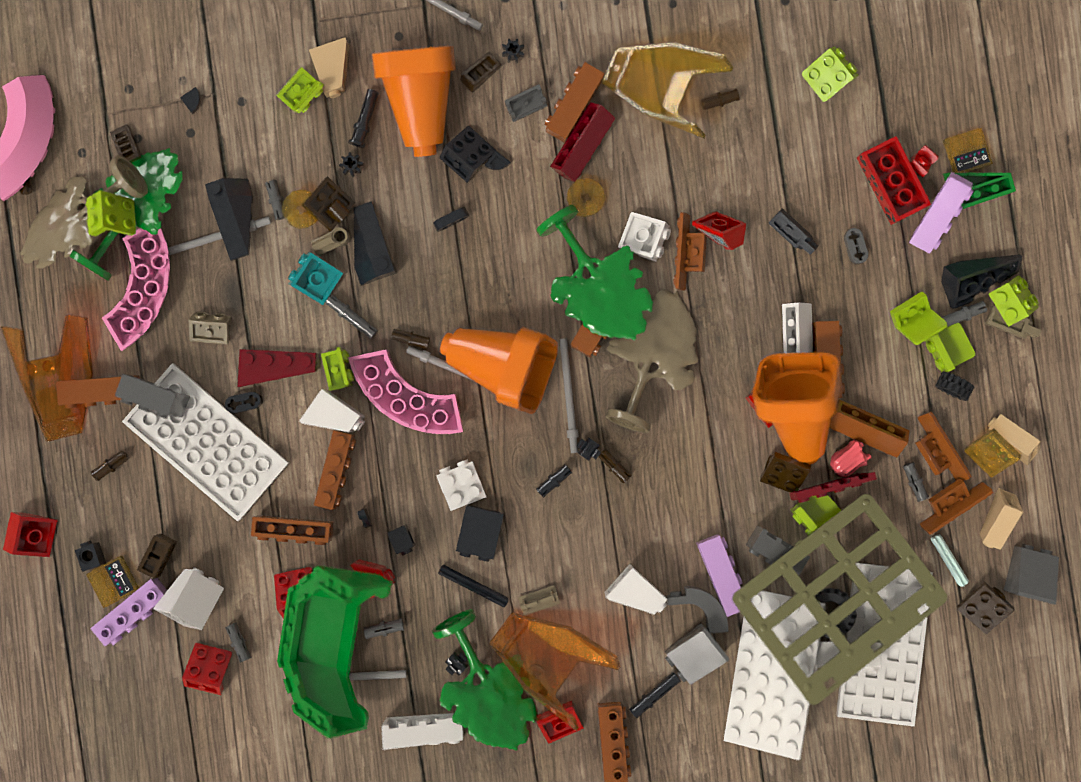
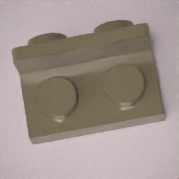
[189,312,231,345]

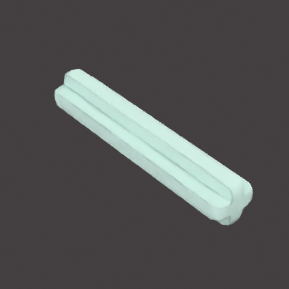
[931,534,969,587]

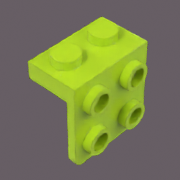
[802,46,859,102]
[276,67,324,114]
[86,190,136,236]
[989,275,1039,327]
[890,292,948,345]
[925,323,975,373]
[321,347,355,391]
[790,495,841,536]

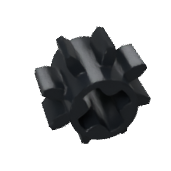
[502,39,524,63]
[339,152,364,177]
[577,437,601,461]
[445,652,469,676]

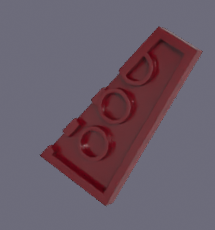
[237,349,317,388]
[789,472,877,503]

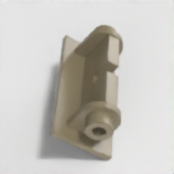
[518,585,560,616]

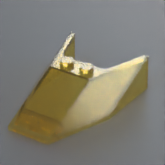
[602,43,733,139]

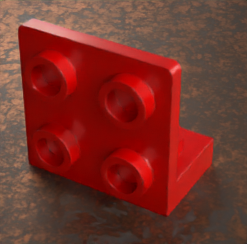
[274,567,313,619]
[182,643,232,695]

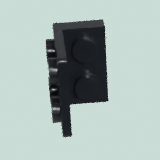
[439,126,496,183]

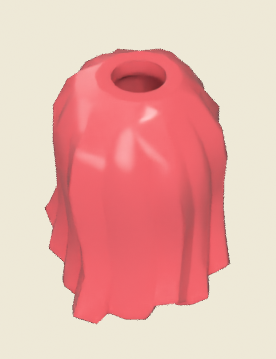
[830,440,872,477]

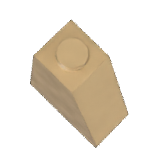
[309,38,349,98]
[988,414,1041,466]
[980,488,1023,550]

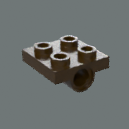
[302,176,355,231]
[760,452,811,493]
[957,582,1015,634]

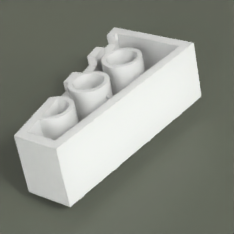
[382,713,464,750]

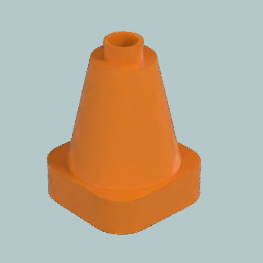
[372,46,456,157]
[440,327,558,414]
[753,352,841,465]

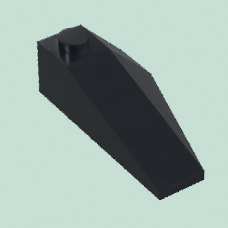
[205,178,253,261]
[354,201,397,286]
[941,254,1022,309]

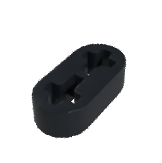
[433,207,470,232]
[225,392,262,413]

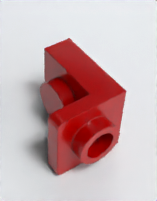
[910,145,939,178]

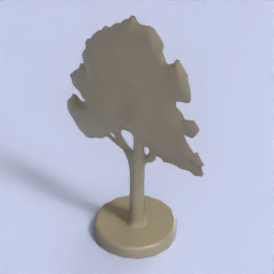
[20,156,148,269]
[605,289,699,433]

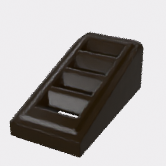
[460,52,502,93]
[110,124,142,163]

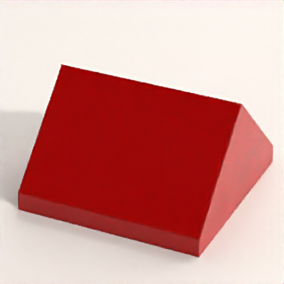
[537,701,584,744]

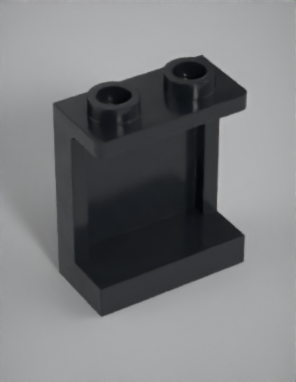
[456,505,504,562]

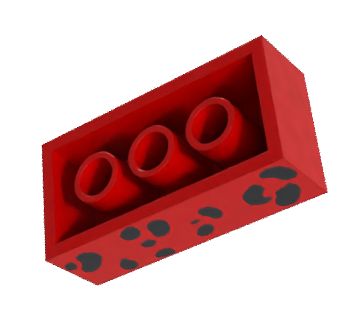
[857,136,931,225]

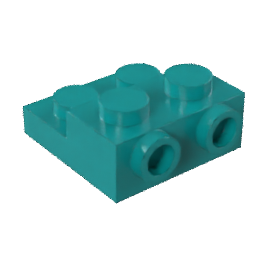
[288,252,343,305]

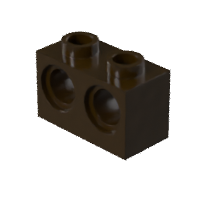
[137,533,177,579]

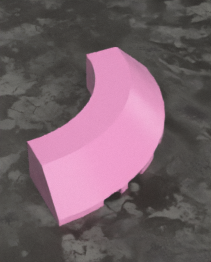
[0,75,55,201]
[102,228,170,351]
[349,350,463,434]

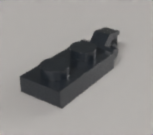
[769,208,819,255]

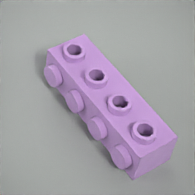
[909,172,973,254]
[696,534,742,617]
[90,578,167,646]

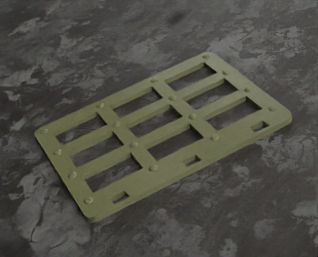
[732,494,947,705]

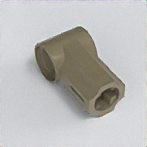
[311,227,351,256]

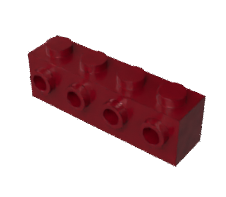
[550,102,615,182]

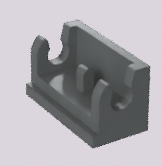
[505,84,547,123]

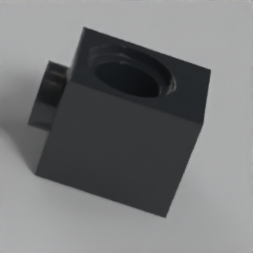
[387,524,416,556]
[74,541,107,572]

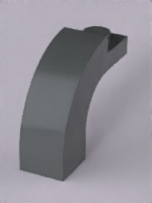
[665,586,728,633]

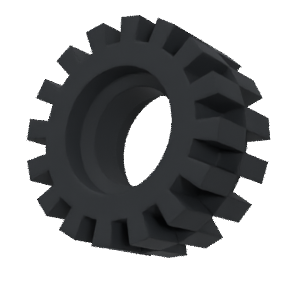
[935,372,975,401]

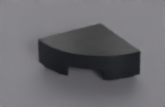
[180,87,200,114]
[484,151,511,170]
[357,508,372,528]

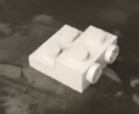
[618,212,671,261]
[436,459,487,511]

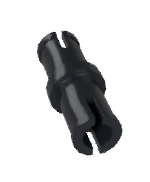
[536,464,573,498]

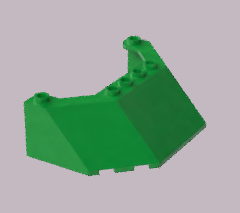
[277,566,392,739]

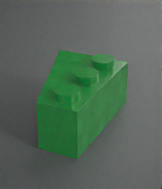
[943,173,1016,209]

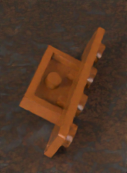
[673,212,707,291]
[915,412,972,481]
[920,479,994,535]

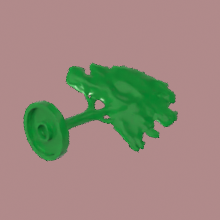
[69,148,183,281]
[536,205,653,340]
[432,609,537,751]

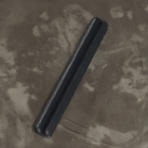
[438,565,509,607]

